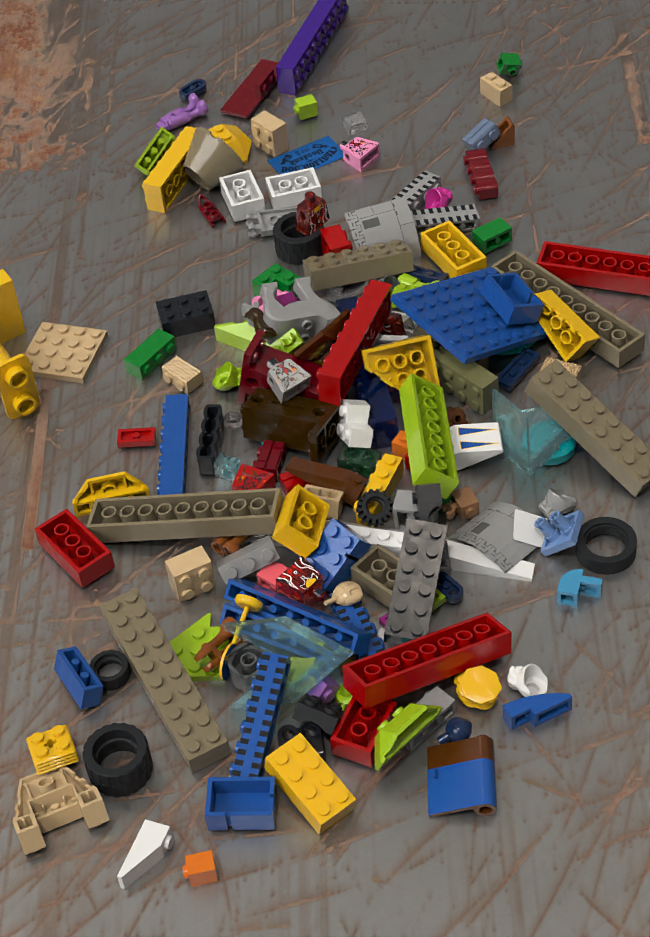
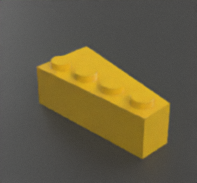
[535,290,600,362]

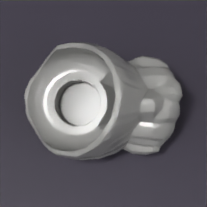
[538,488,577,521]

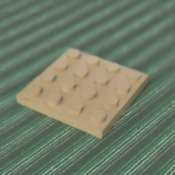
[25,322,108,384]

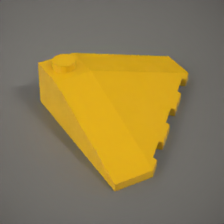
[361,335,440,391]

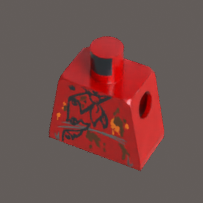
[232,463,276,491]

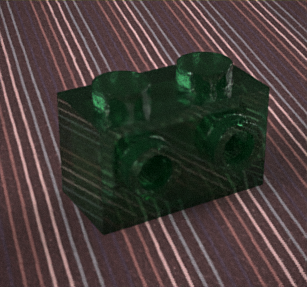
[337,443,381,479]

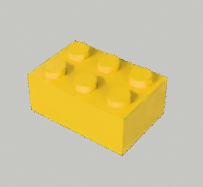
[272,484,330,559]

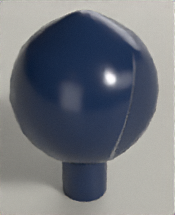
[437,717,472,745]

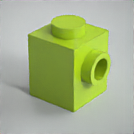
[293,94,318,120]

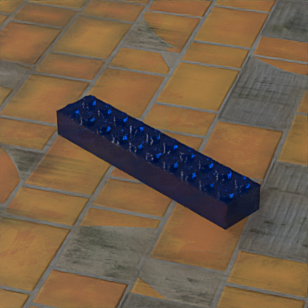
[336,296,399,449]

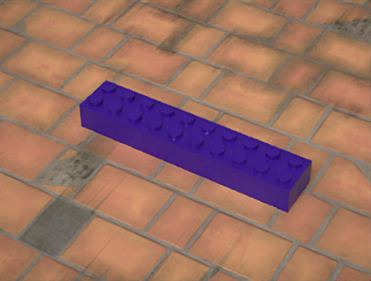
[276,0,349,96]

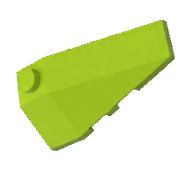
[214,320,270,351]

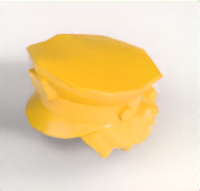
[454,665,502,710]

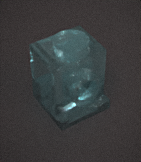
[213,451,241,482]

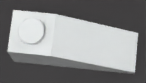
[117,819,174,889]

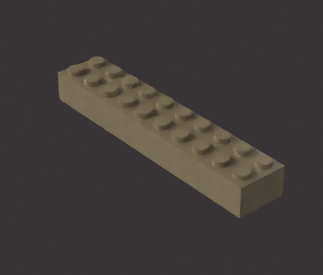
[490,250,645,368]
[86,488,284,543]
[99,587,231,774]

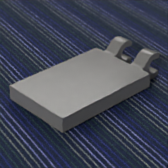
[245,205,307,238]

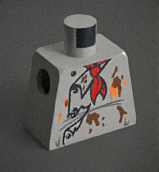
[267,358,311,403]

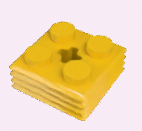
[26,724,79,775]

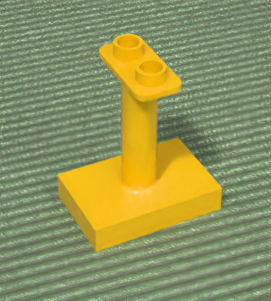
[0,269,41,419]

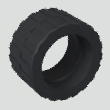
[273,211,324,265]
[82,723,153,797]

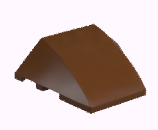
[294,308,350,361]

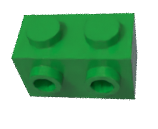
[472,217,512,254]

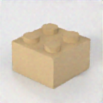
[251,110,289,157]
[165,545,216,603]

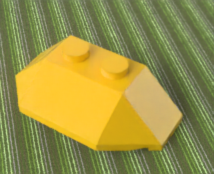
[208,124,252,163]
[72,471,150,517]

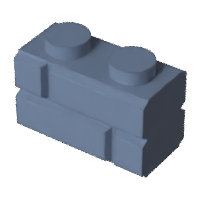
[462,118,501,150]

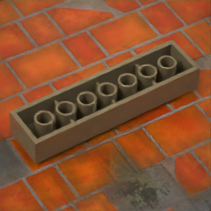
[524,359,650,497]

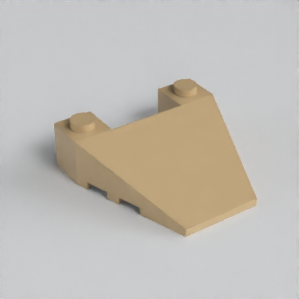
[13,766,109,855]

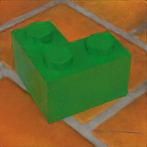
[252,263,301,298]

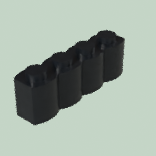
[196,404,225,474]

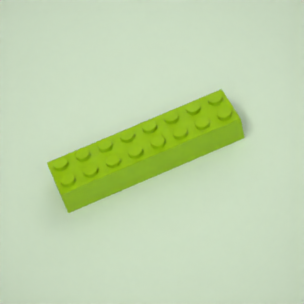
[399,373,459,499]

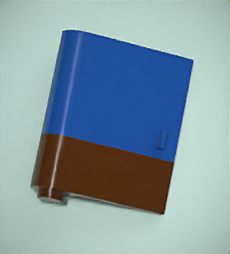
[427,735,497,817]

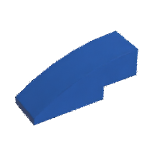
[502,693,572,730]

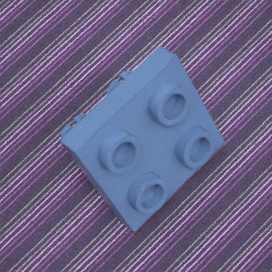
[534,510,584,557]

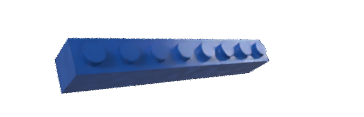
[157,394,190,495]
[224,579,372,654]

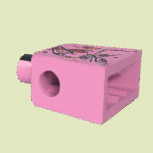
[340,137,380,172]

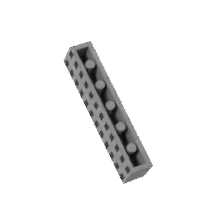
[391,170,442,210]
[410,204,480,237]

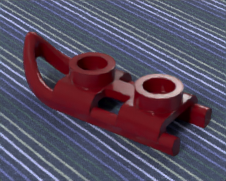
[198,193,226,228]

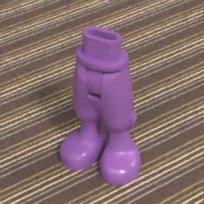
[155,93,209,131]

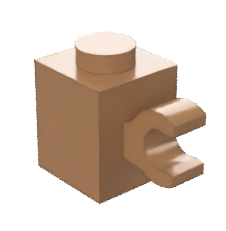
[442,486,479,521]

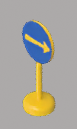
[219,594,263,680]

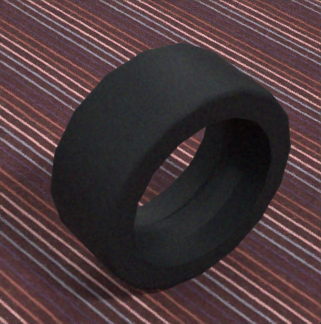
[89,650,131,691]

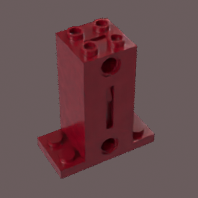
[237,329,322,404]

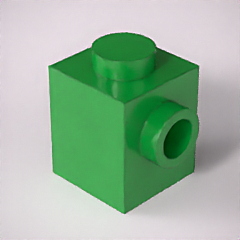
[496,53,522,76]

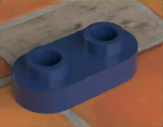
[179,79,207,101]
[437,571,464,604]

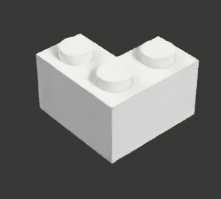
[337,399,373,448]

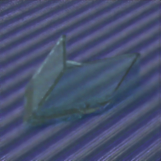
[492,389,571,478]
[222,616,355,710]

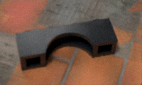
[412,483,449,567]

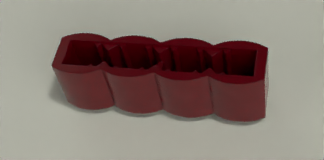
[463,148,498,200]

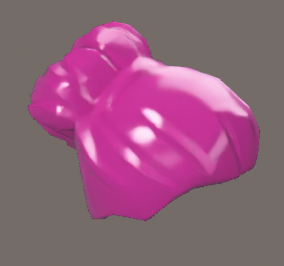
[425,186,453,209]

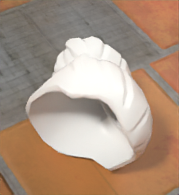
[507,664,548,697]

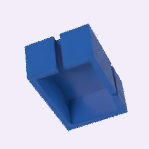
[480,272,544,325]
[299,518,371,593]
[205,776,278,830]

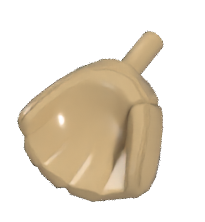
[324,581,363,606]

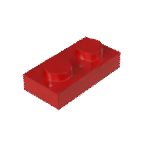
[117,427,156,448]

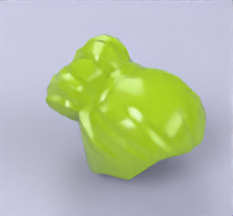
[212,362,242,391]

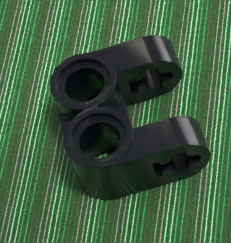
[277,722,325,761]

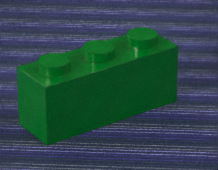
[123,328,177,380]

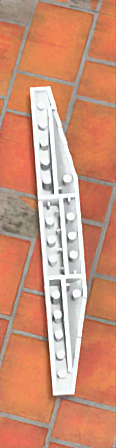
[246,519,535,582]

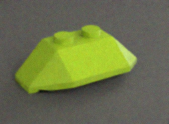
[134,127,175,176]
[375,703,443,771]

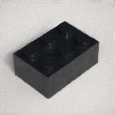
[156,290,216,337]

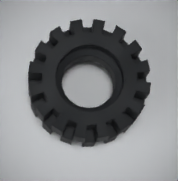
[356,489,393,527]

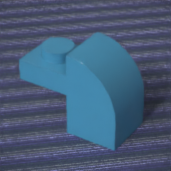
[557,569,603,607]

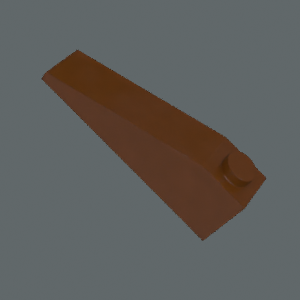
[285,456,368,506]

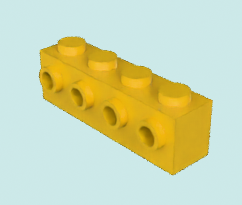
[354,453,404,526]

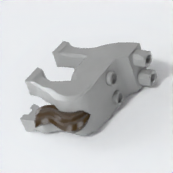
[241,277,341,345]

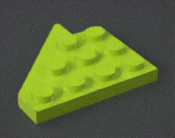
[169,613,230,681]

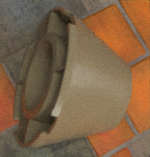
[183,126,247,190]

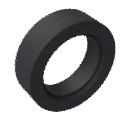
[575,517,637,575]

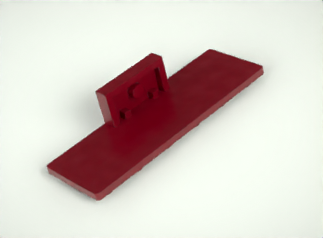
[220,59,279,119]

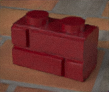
[252,440,287,483]

